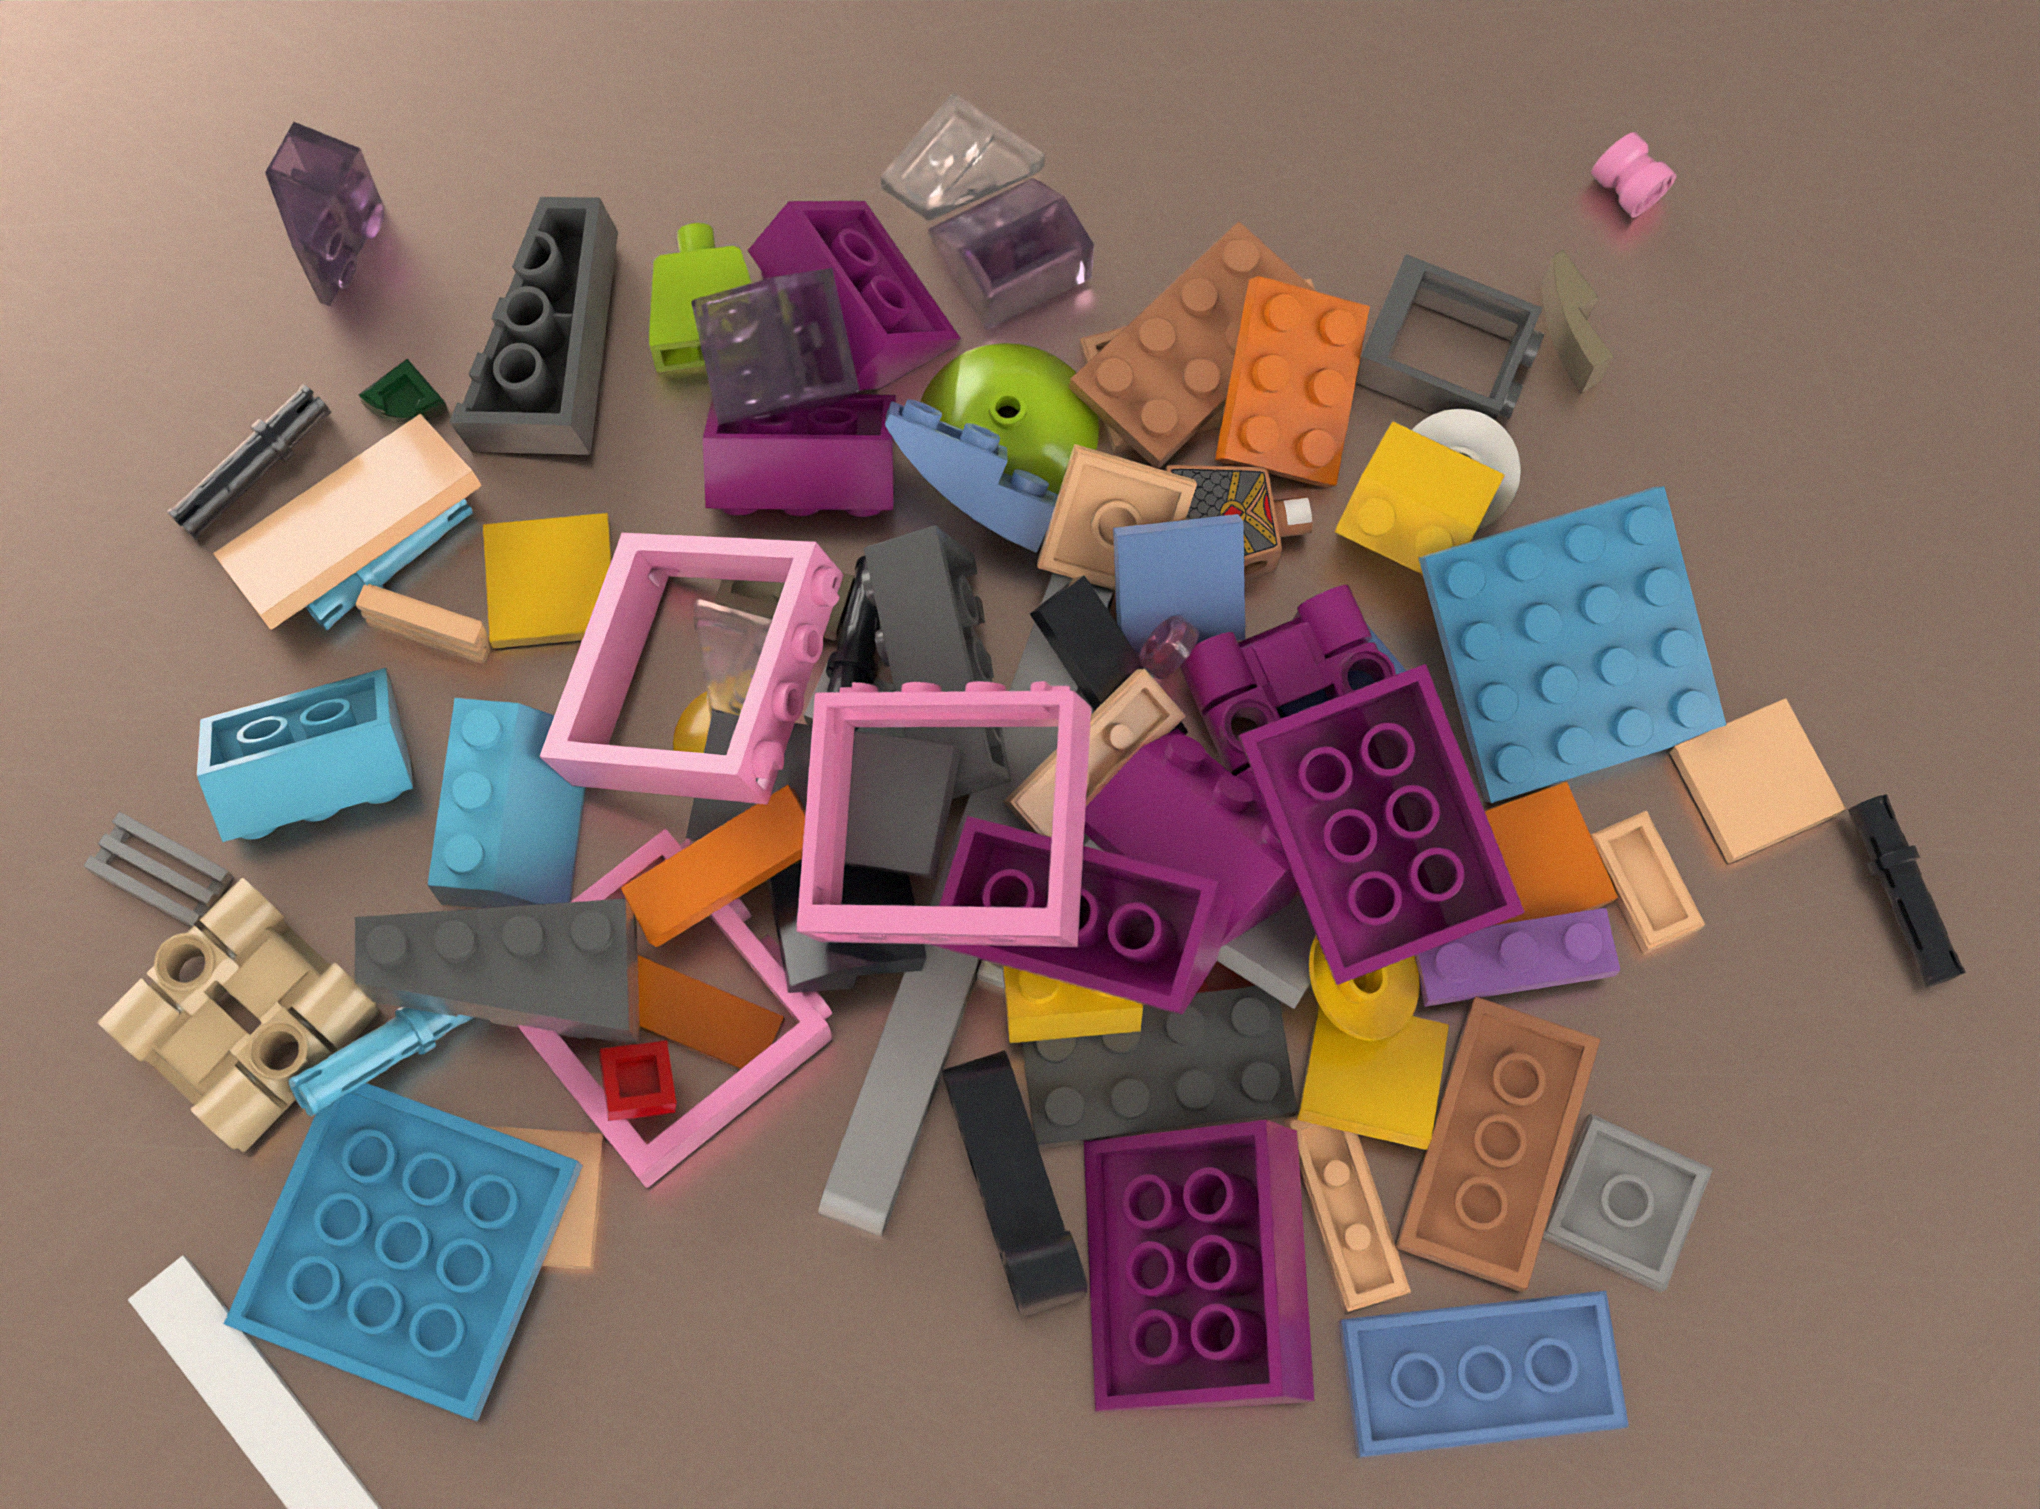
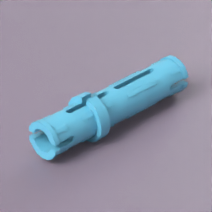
[306,498,473,631]
[288,1007,474,1117]

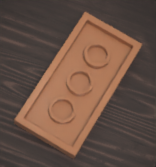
[1069,221,1317,469]
[1396,996,1601,1292]

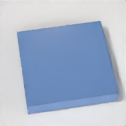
[1113,514,1246,652]

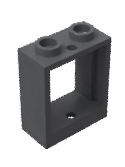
[1356,254,1545,421]

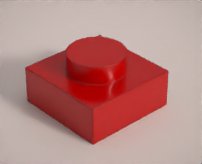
[599,1040,677,1121]

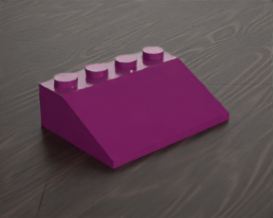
[1239,664,1525,985]
[1084,1120,1315,1412]

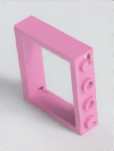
[539,533,844,804]
[797,681,1091,947]
[518,828,833,1189]

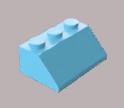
[197,668,413,842]
[427,698,586,908]

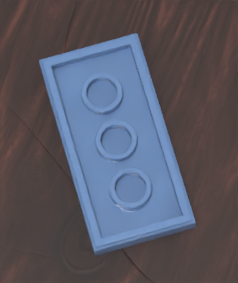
[1339,1291,1629,1458]

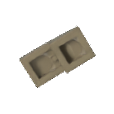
[1542,250,1614,393]

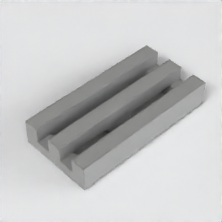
[83,811,234,930]

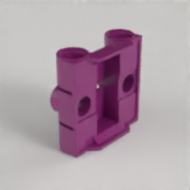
[1179,585,1396,800]

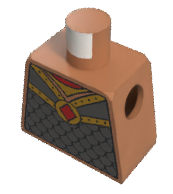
[1166,465,1312,580]

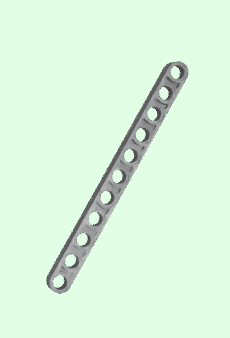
[818,573,1115,1237]

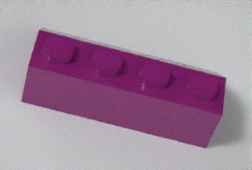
[929,816,1235,1015]

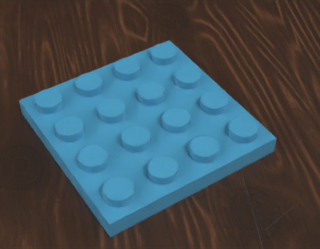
[1418,486,1726,803]
[224,1083,583,1422]

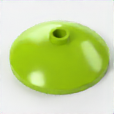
[920,343,1099,494]

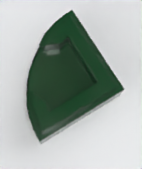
[358,358,448,423]

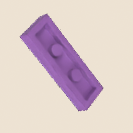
[1414,908,1621,1007]

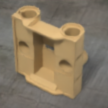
[98,878,381,1153]

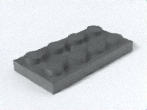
[1021,986,1298,1149]

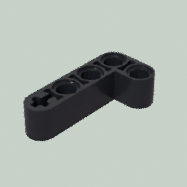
[942,1050,1088,1318]

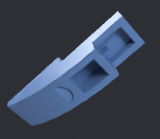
[885,399,1058,553]

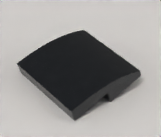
[767,862,927,993]

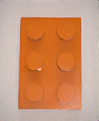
[1215,276,1370,488]

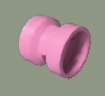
[1591,132,1677,217]

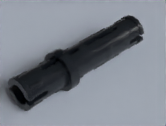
[167,384,332,540]
[826,555,881,731]
[1848,794,1966,988]

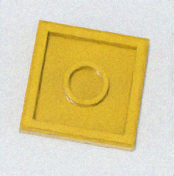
[483,513,613,649]
[1297,1004,1449,1150]

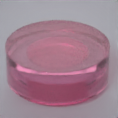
[1139,615,1199,679]

